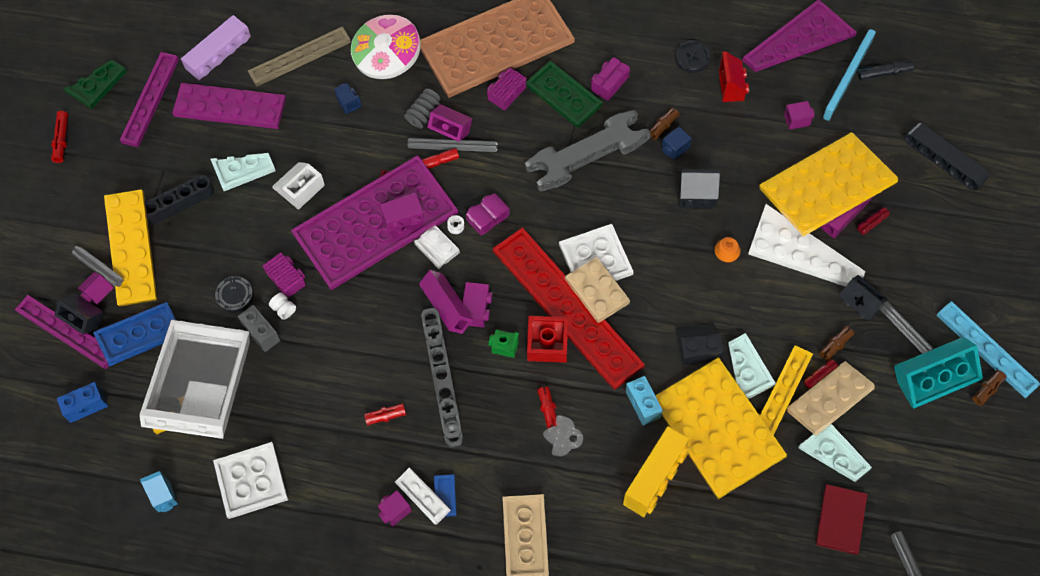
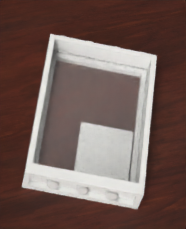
[140,320,250,439]

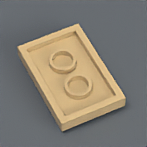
[565,257,630,323]

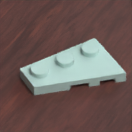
[798,424,872,482]

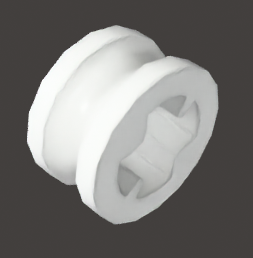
[447,215,464,234]

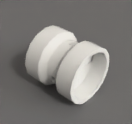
[269,293,296,320]

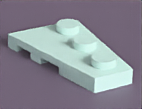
[211,153,276,191]
[728,333,775,399]

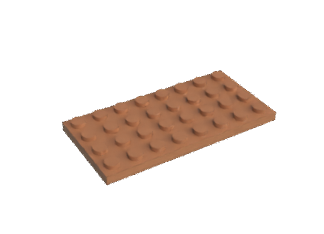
[420,0,575,98]

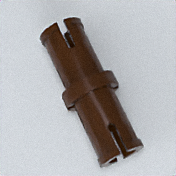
[649,107,679,140]
[819,326,854,361]
[972,370,1007,406]

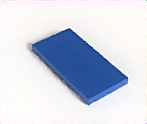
[93,302,176,366]

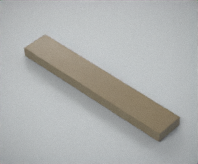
[248,26,351,87]

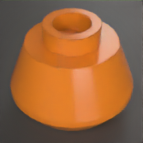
[714,237,741,262]

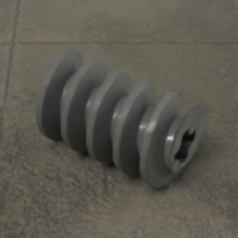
[404,89,440,129]

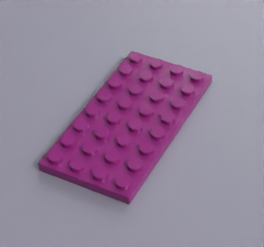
[291,156,458,290]

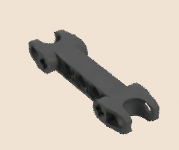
[525,110,650,191]
[421,308,463,447]

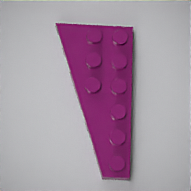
[743,0,857,72]

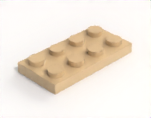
[787,361,874,436]
[503,494,549,576]

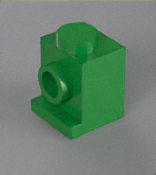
[489,330,519,358]

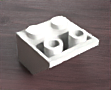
[272,162,325,210]

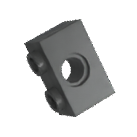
[238,305,280,352]

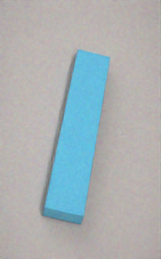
[823,29,876,121]
[937,301,1040,398]

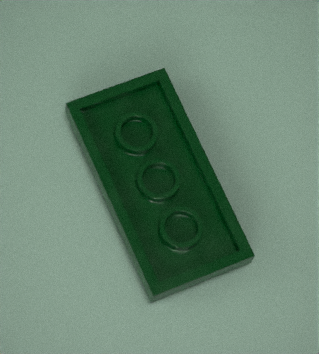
[526,61,603,128]

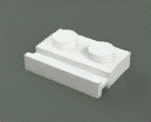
[414,225,460,269]

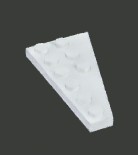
[749,204,865,286]

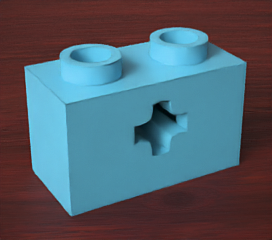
[626,376,663,426]

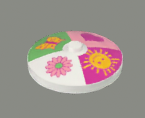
[351,15,421,79]

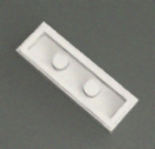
[395,468,451,525]

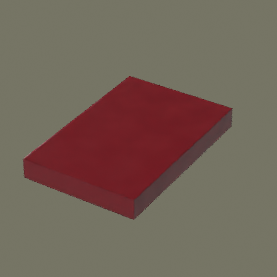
[816,484,867,555]

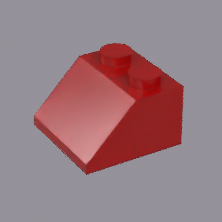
[718,52,749,102]
[527,316,568,363]

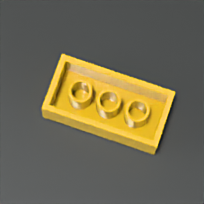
[623,427,690,517]

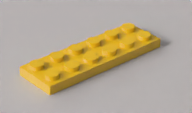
[104,190,157,306]

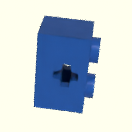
[57,382,108,423]

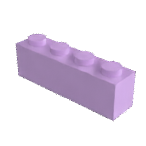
[181,15,251,80]

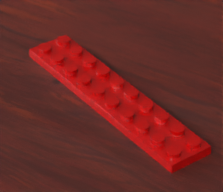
[493,227,645,390]

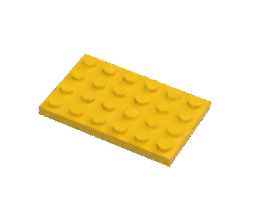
[760,132,898,237]
[656,358,787,499]

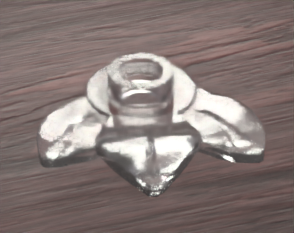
[543,415,583,456]

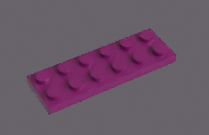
[172,83,286,129]

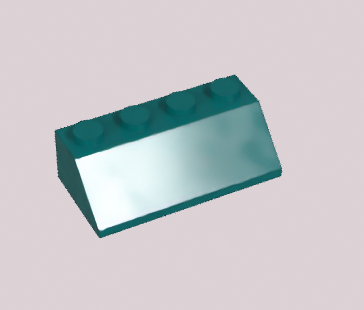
[894,337,983,409]

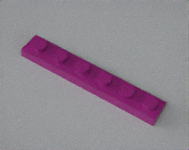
[120,52,179,148]
[15,295,109,370]

